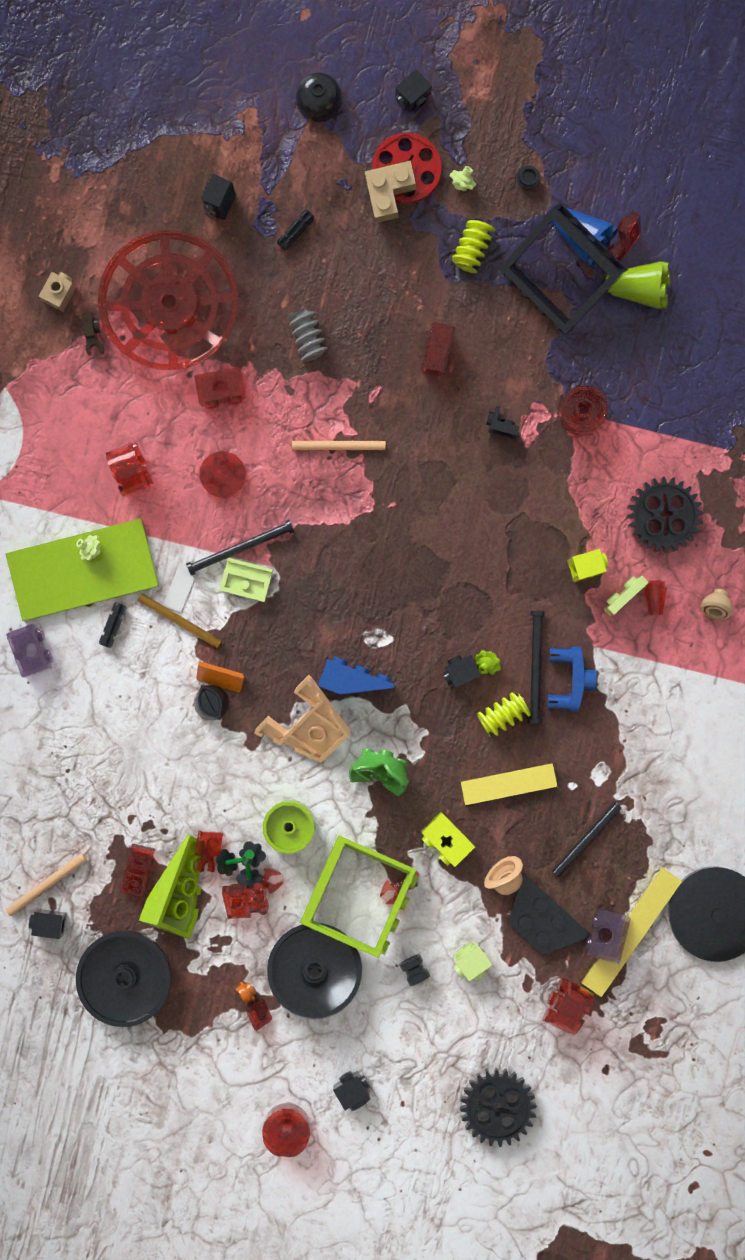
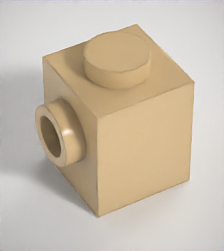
[39,272,76,312]

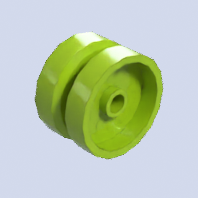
[263,800,315,854]

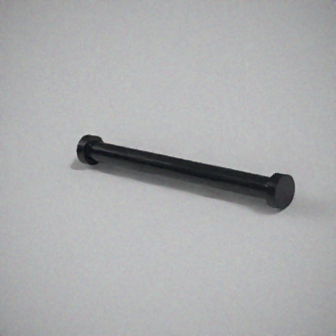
[186,519,294,576]
[527,611,545,724]

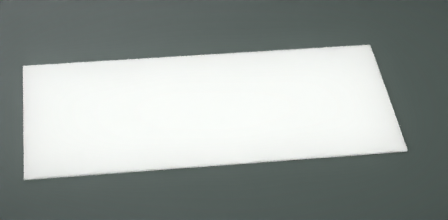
[163,563,198,613]

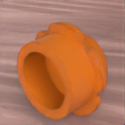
[235,982,256,1004]

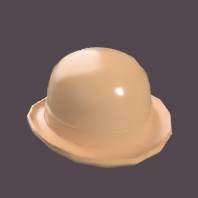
[484,856,523,895]

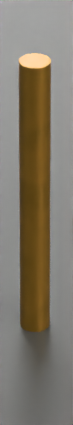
[137,593,222,649]

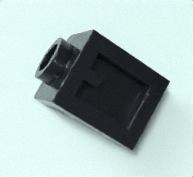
[486,406,519,439]

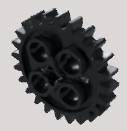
[626,477,704,553]
[460,1067,537,1147]

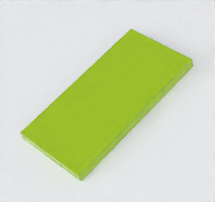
[5,518,159,621]

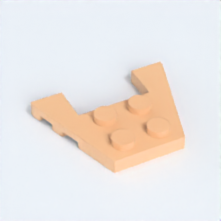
[254,675,351,763]

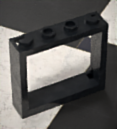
[500,203,628,334]

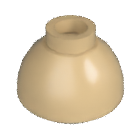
[700,589,733,620]

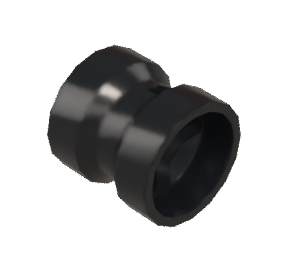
[399,954,430,986]

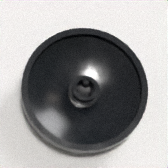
[668,866,745,962]
[267,923,362,1020]
[76,930,172,1027]

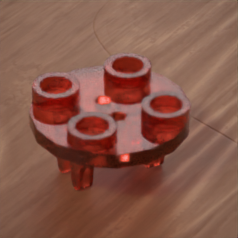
[199,451,246,498]

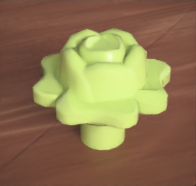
[450,166,476,192]
[76,535,101,561]

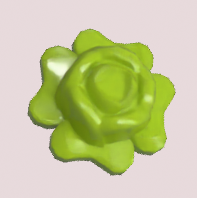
[475,650,501,675]

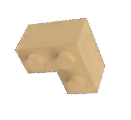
[365,161,416,223]

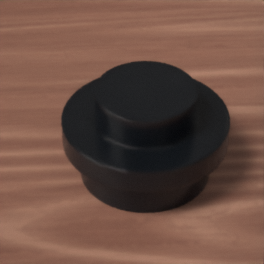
[517,166,540,190]

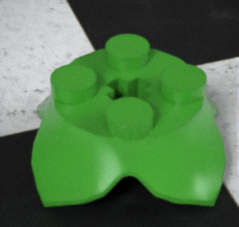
[349,748,409,797]

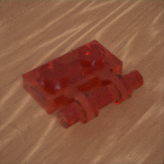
[222,882,269,919]

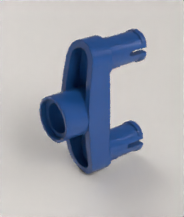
[548,646,597,712]

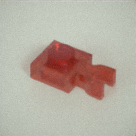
[195,830,223,872]

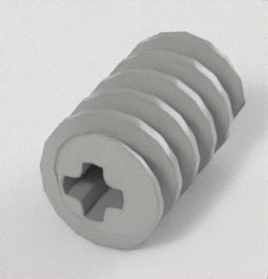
[287,310,328,362]

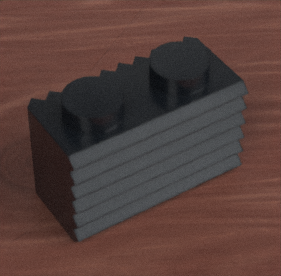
[201,174,236,220]

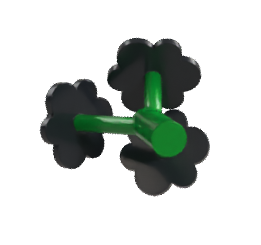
[216,841,266,888]

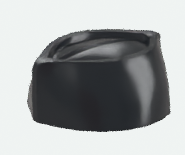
[194,685,229,720]

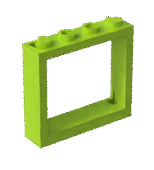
[300,835,419,958]

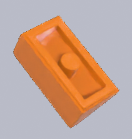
[196,661,245,693]

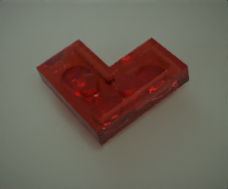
[608,211,642,262]

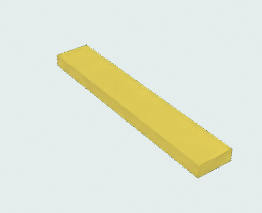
[581,867,682,997]

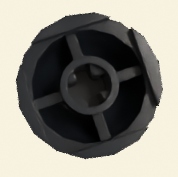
[296,72,342,122]

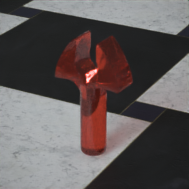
[238,868,283,894]
[380,871,420,904]

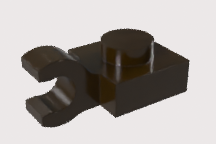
[82,312,105,356]

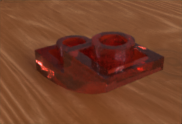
[120,843,155,898]

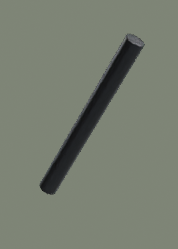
[552,802,622,877]

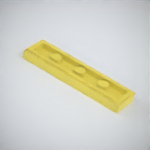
[460,763,557,805]

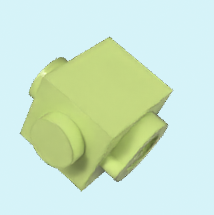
[453,942,492,982]

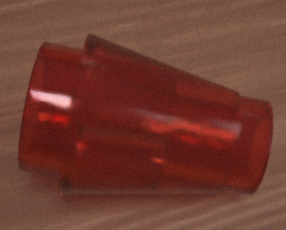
[644,580,667,615]

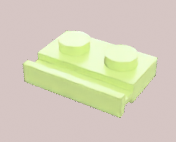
[219,558,273,602]
[603,576,649,616]

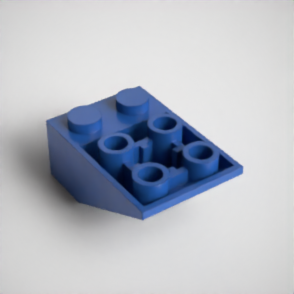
[318,656,395,694]

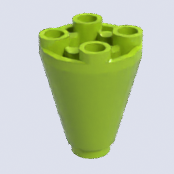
[606,261,671,309]

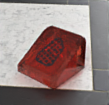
[246,999,272,1031]

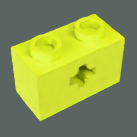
[567,549,609,582]
[421,812,475,867]

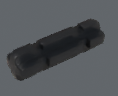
[277,210,314,250]
[99,602,127,648]

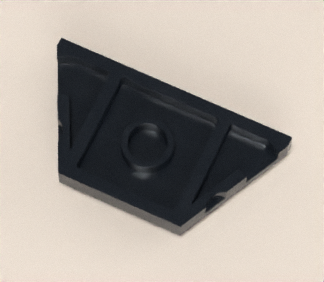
[508,873,591,955]

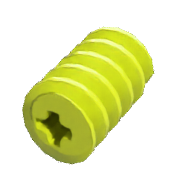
[451,220,496,273]
[477,693,531,737]

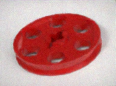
[372,132,441,204]

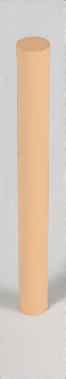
[292,441,385,450]
[6,853,87,916]

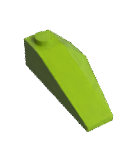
[139,835,206,939]

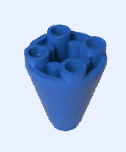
[551,208,619,267]

